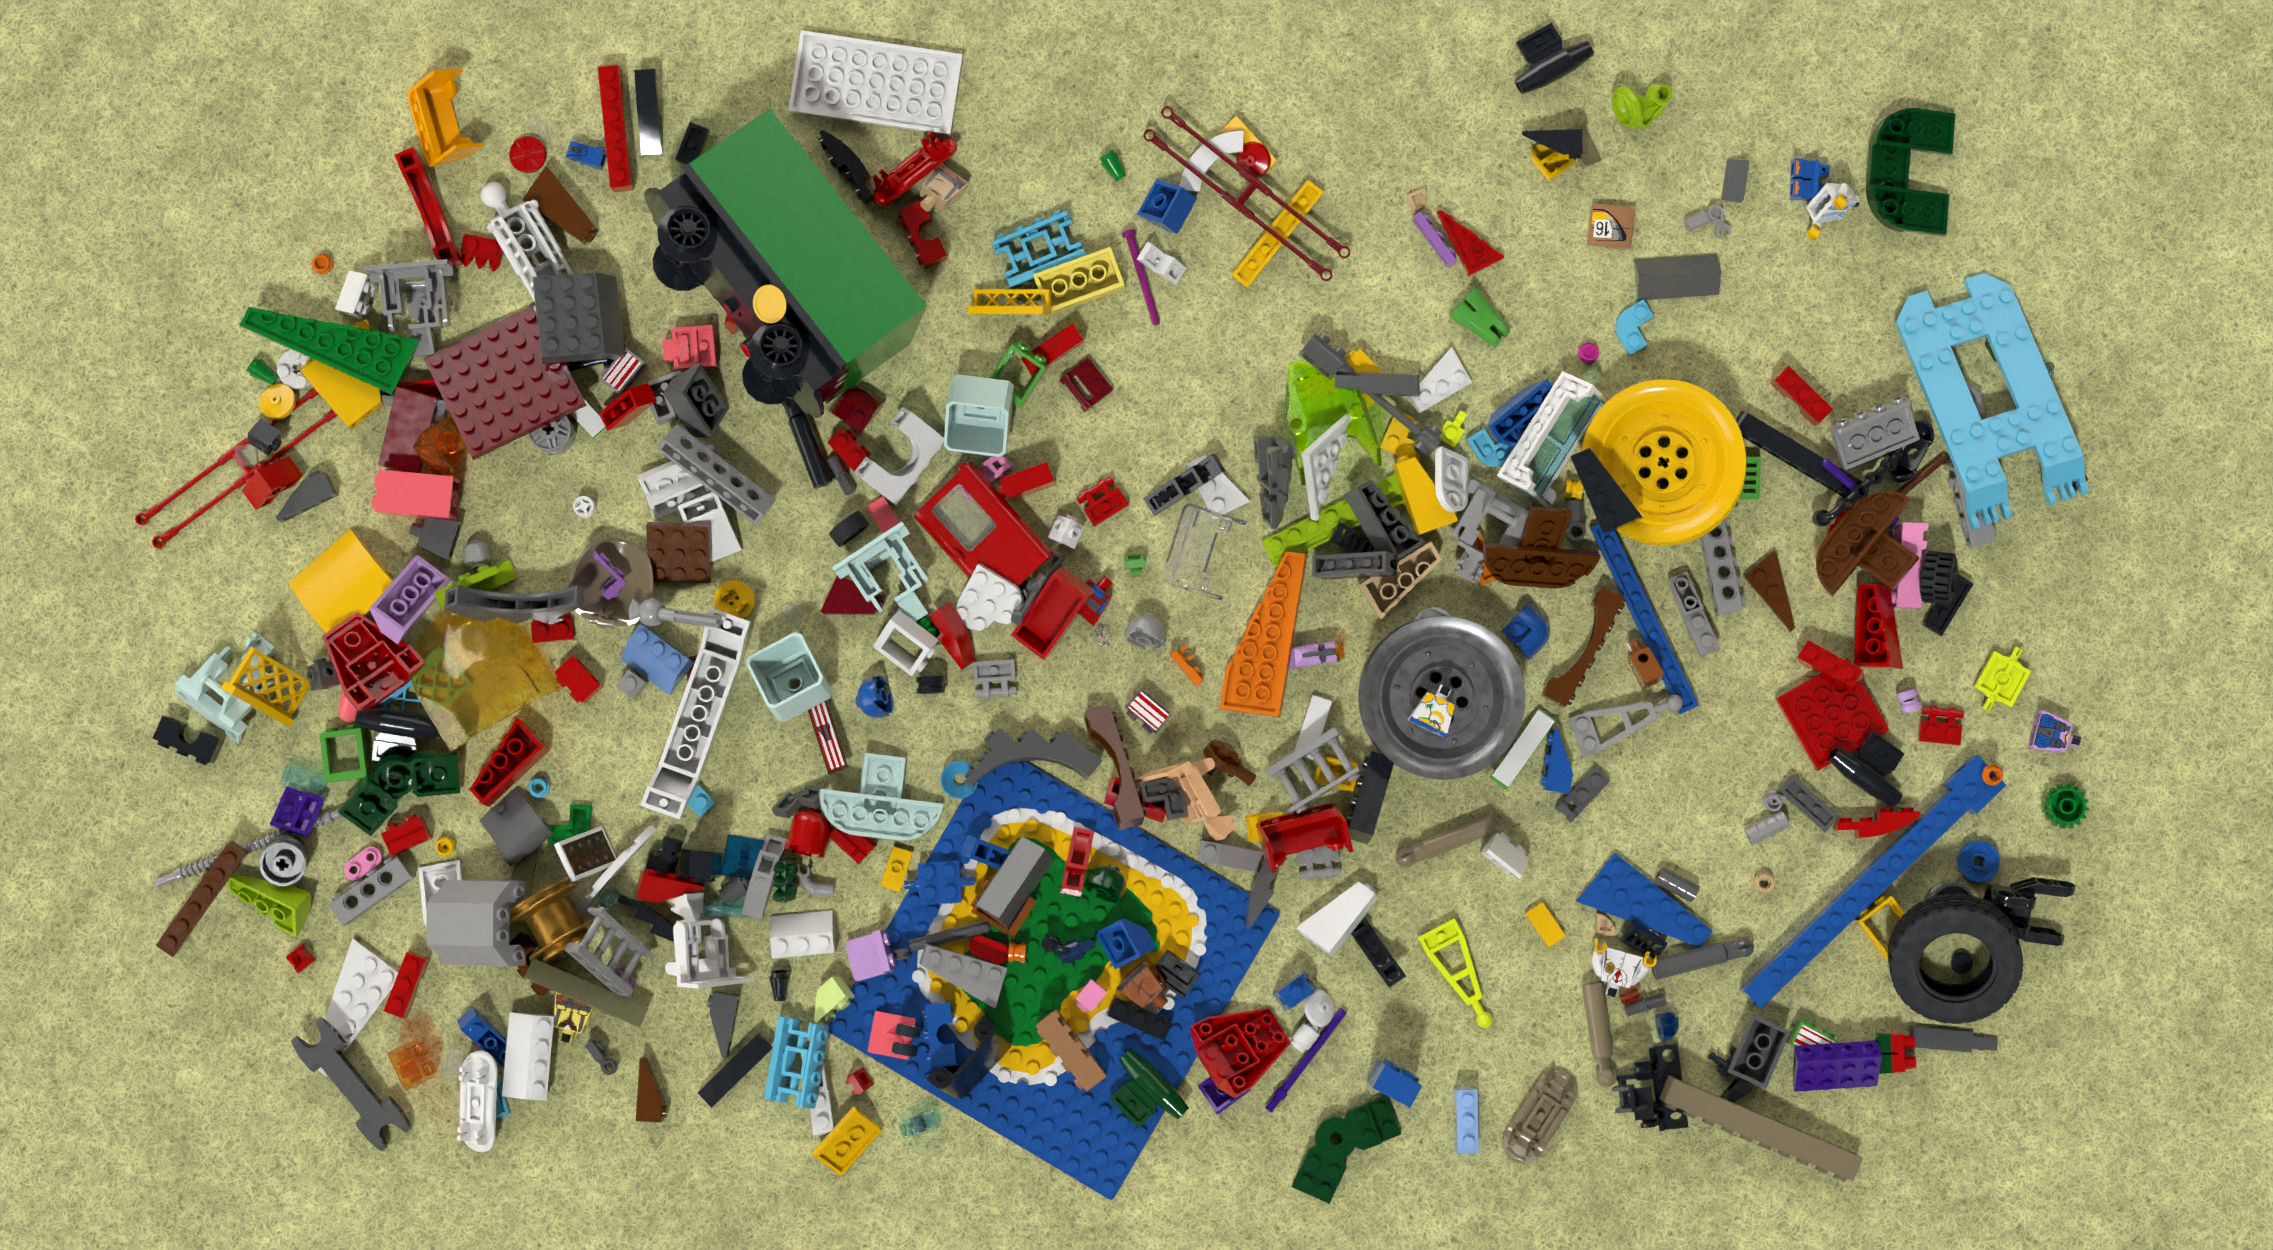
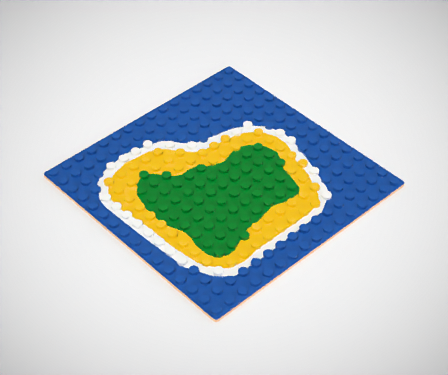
[828,761,1280,1200]

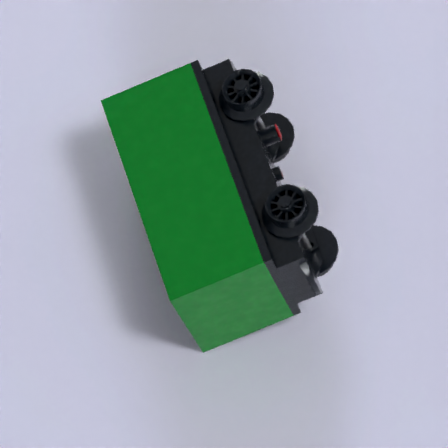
[644,109,927,418]

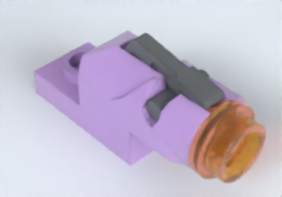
[1289,641,1345,669]

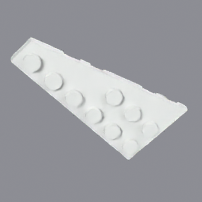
[316,938,398,1076]

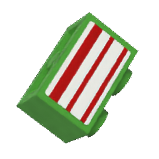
[1786,1020,1839,1047]

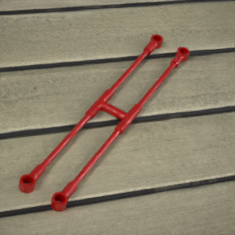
[135,388,337,549]

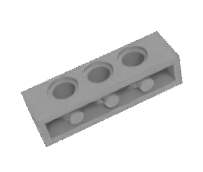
[328,856,415,926]

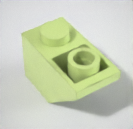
[814,977,855,1023]

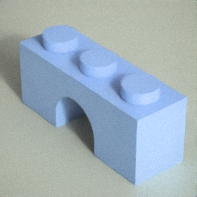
[1454,1088,1479,1154]

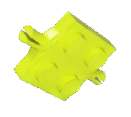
[1973,646,2031,712]

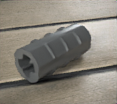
[1654,867,1700,902]

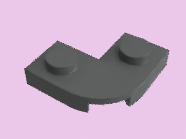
[1139,779,1189,821]
[771,786,822,819]

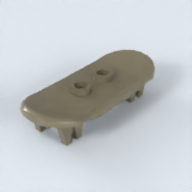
[1502,1069,1578,1163]

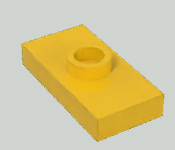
[880,846,913,892]

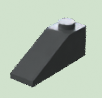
[276,471,338,523]
[707,991,740,1058]

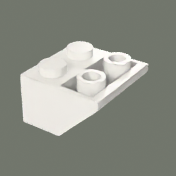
[335,271,378,320]

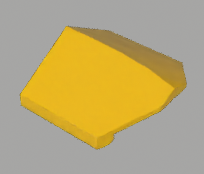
[1531,144,1576,181]

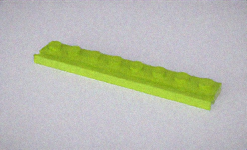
[1261,474,1405,568]

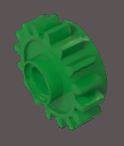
[2041,784,2089,829]

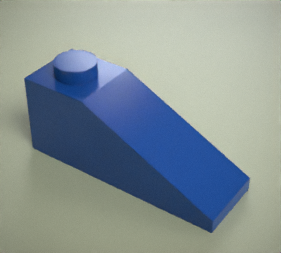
[960,834,1011,869]

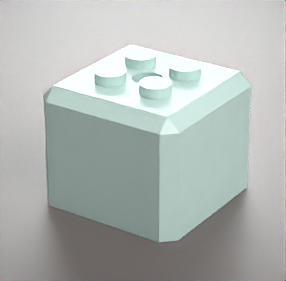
[944,374,1014,457]
[746,632,833,722]

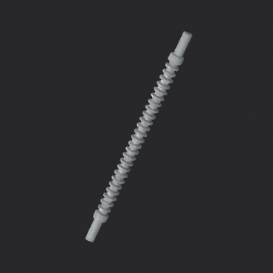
[155,809,342,887]

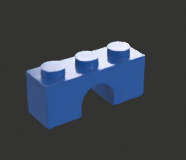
[922,1001,958,1068]

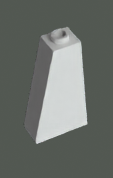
[1297,882,1378,957]

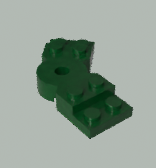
[338,751,461,836]
[1291,1095,1401,1204]

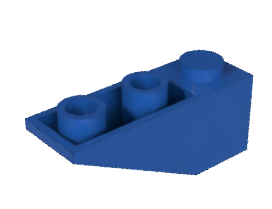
[1540,728,1573,794]
[457,1006,507,1067]

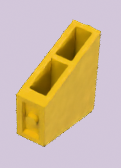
[300,319,383,431]

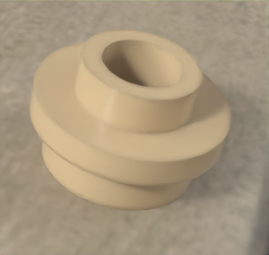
[1753,873,1775,894]

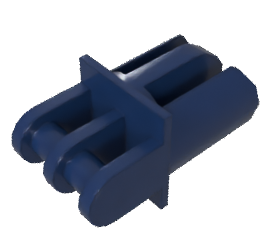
[1058,938,1095,963]

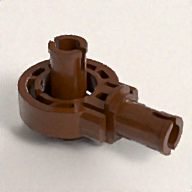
[1203,740,1256,786]

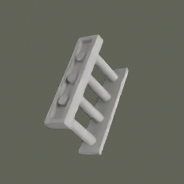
[1265,727,1364,814]
[564,907,654,997]

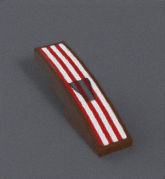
[808,700,848,774]

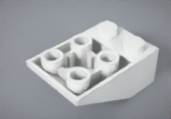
[678,492,742,562]

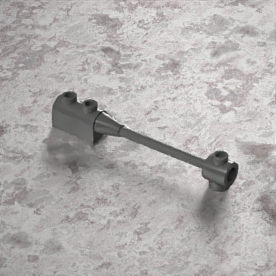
[1299,333,1443,457]

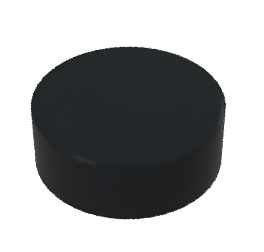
[1950,953,1973,974]

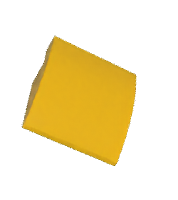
[288,528,394,633]

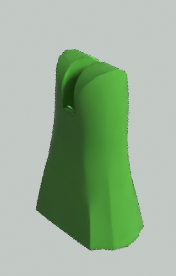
[1449,286,1511,348]

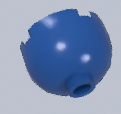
[855,676,894,718]

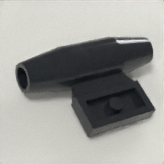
[1514,23,1594,94]
[355,708,442,761]
[1827,730,1905,806]

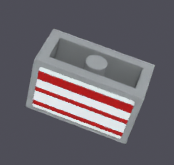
[600,347,647,395]

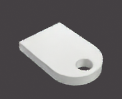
[1435,446,1468,513]

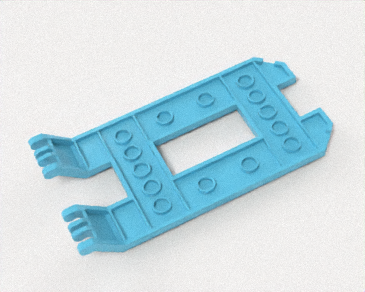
[1895,273,2089,530]

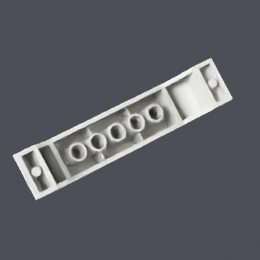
[640,608,751,820]

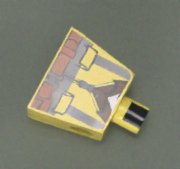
[553,992,595,1043]

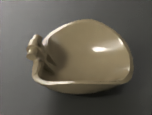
[569,538,653,629]

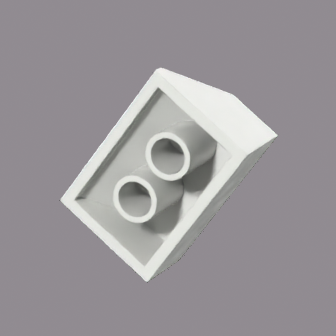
[770,910,836,958]

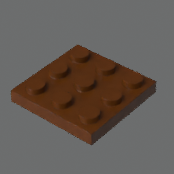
[646,522,712,583]

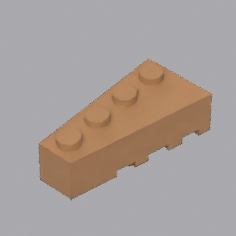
[1036,1008,1107,1092]

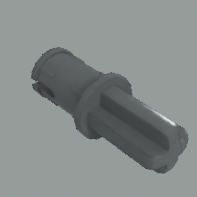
[827,455,856,496]
[1623,994,1666,1017]

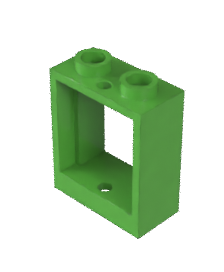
[990,342,1050,408]
[319,725,371,783]

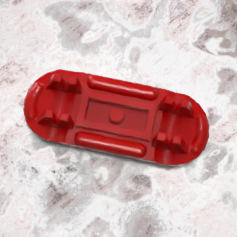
[872,132,958,207]

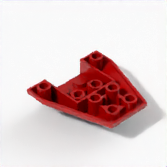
[1190,1008,1291,1098]

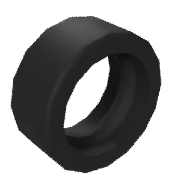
[829,511,869,547]

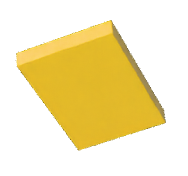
[812,1106,883,1176]

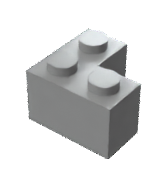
[644,370,683,426]

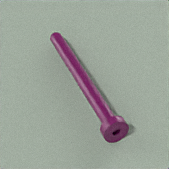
[1121,229,1160,326]

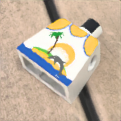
[1408,684,1455,738]

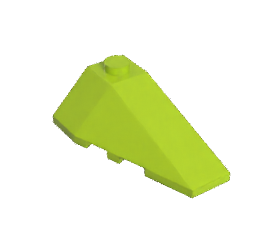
[227,874,311,937]

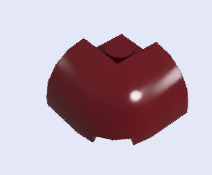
[828,386,885,434]

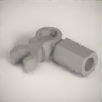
[1684,205,1731,238]

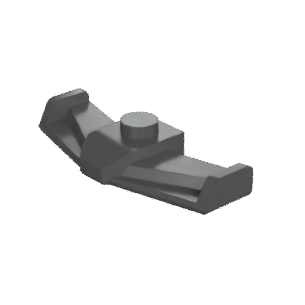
[1011,553,1064,626]

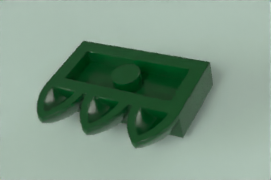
[772,857,798,903]

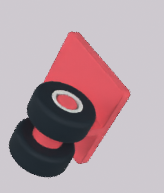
[868,1011,921,1060]

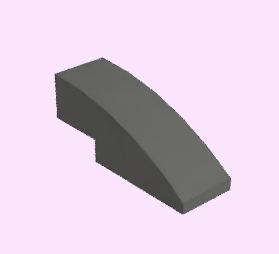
[1245,861,1279,929]

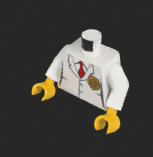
[1591,938,1657,998]

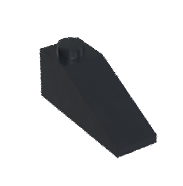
[1522,129,1588,159]

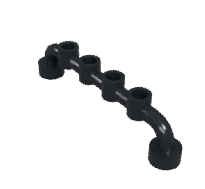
[1812,447,1903,526]

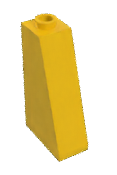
[1392,455,1458,535]

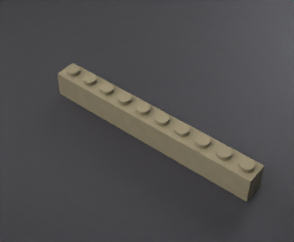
[1659,1075,1863,1181]

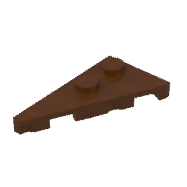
[1743,551,1795,632]

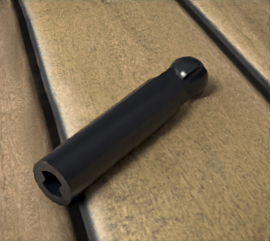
[781,399,833,489]

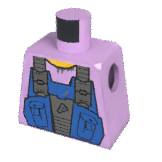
[2027,710,2081,752]

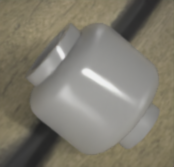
[463,539,491,572]

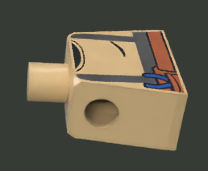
[920,164,969,211]

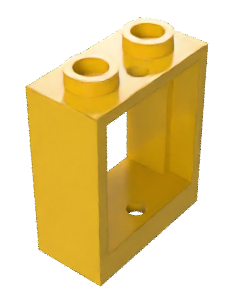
[1855,895,1904,961]

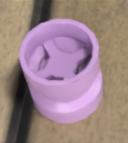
[1896,688,1923,714]

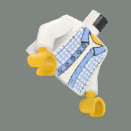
[1806,183,1860,241]

